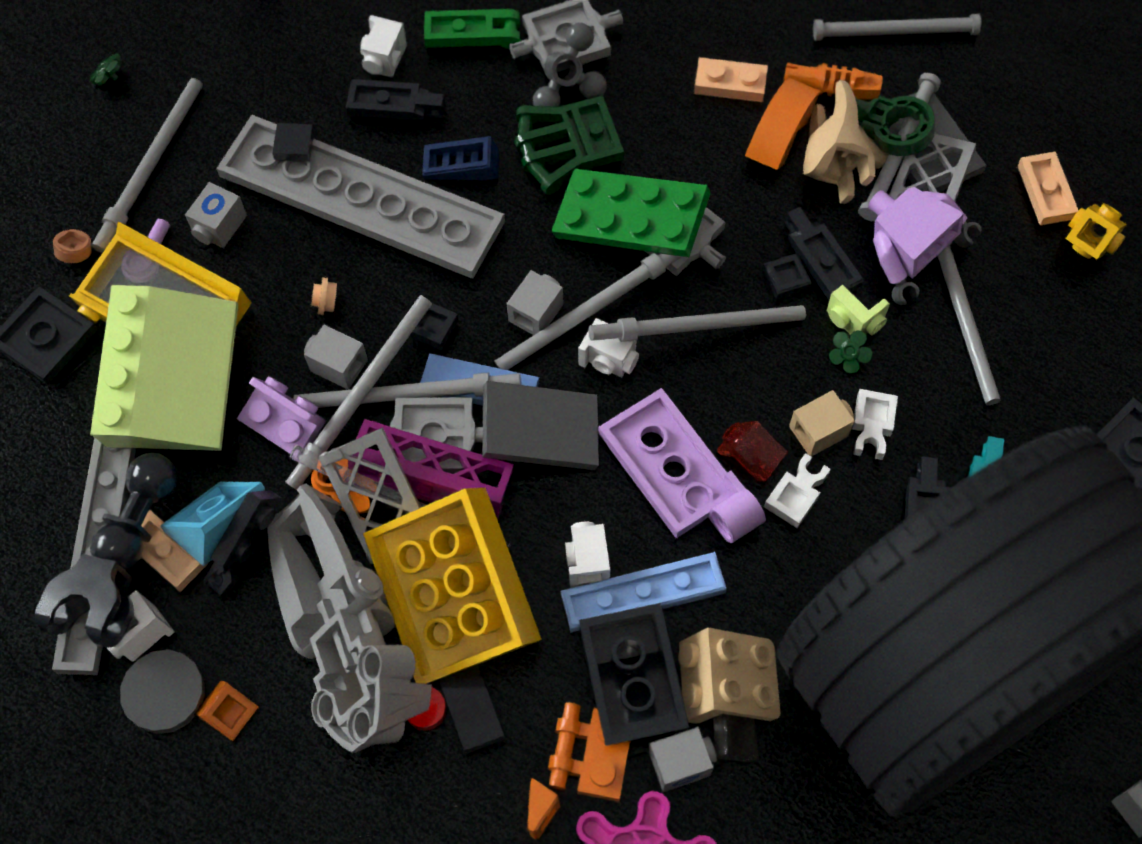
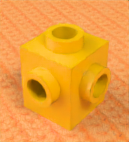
[1065,203,1127,259]

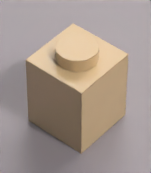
[789,390,855,457]

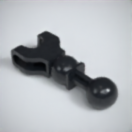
[34,453,178,648]

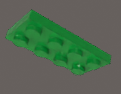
[552,169,711,258]

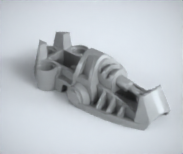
[267,483,432,753]

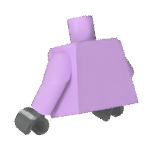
[868,187,981,305]

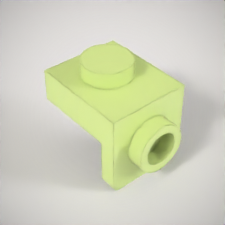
[826,285,890,336]

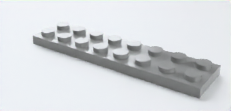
[217,115,505,279]

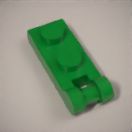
[424,9,521,49]

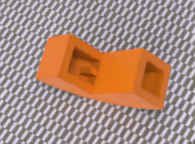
[745,78,821,170]

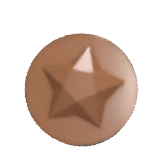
[53,230,92,263]

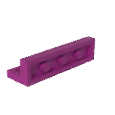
[348,419,514,520]

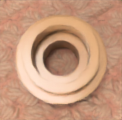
[311,277,337,315]

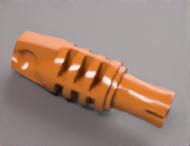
[784,63,883,100]

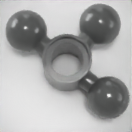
[533,23,607,107]

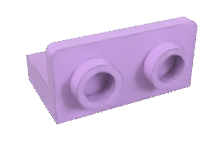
[237,376,327,459]

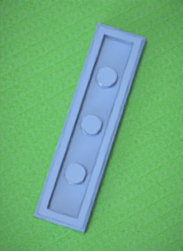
[560,552,727,632]

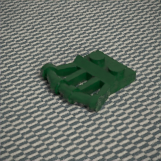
[514,95,624,196]

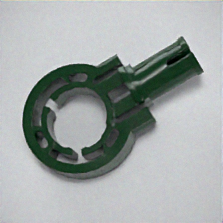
[856,96,935,156]

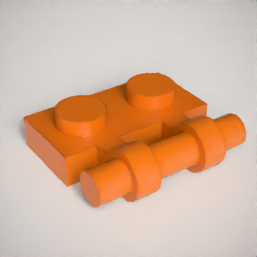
[548,703,630,802]

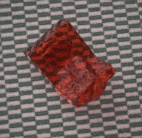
[717,421,787,482]

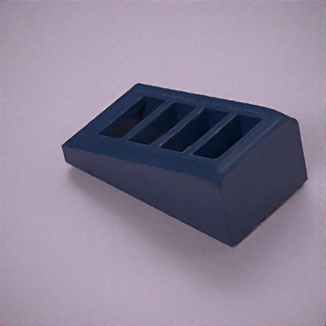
[422,136,499,180]

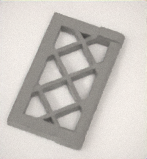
[889,130,976,201]
[318,428,421,564]

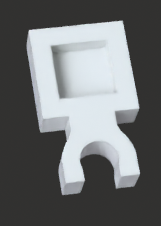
[852,389,898,460]
[764,453,831,528]

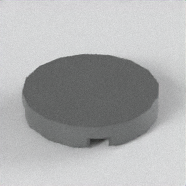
[120,650,205,734]

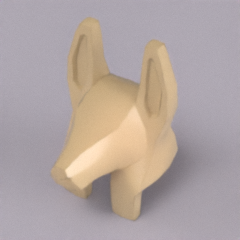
[803,80,888,204]

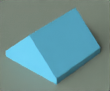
[160,482,265,566]

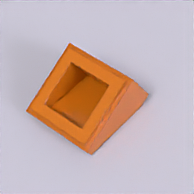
[195,681,258,741]
[528,778,560,840]

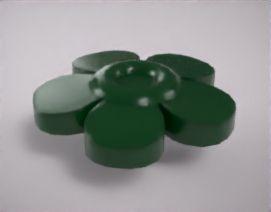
[90,53,122,86]
[829,330,873,373]

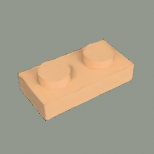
[694,57,768,102]
[1018,151,1078,225]
[141,510,209,592]

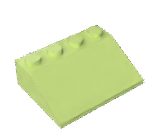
[90,285,238,451]

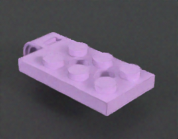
[598,388,766,543]

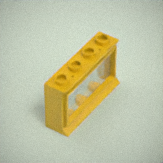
[69,221,251,326]

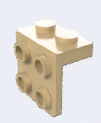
[678,628,780,724]

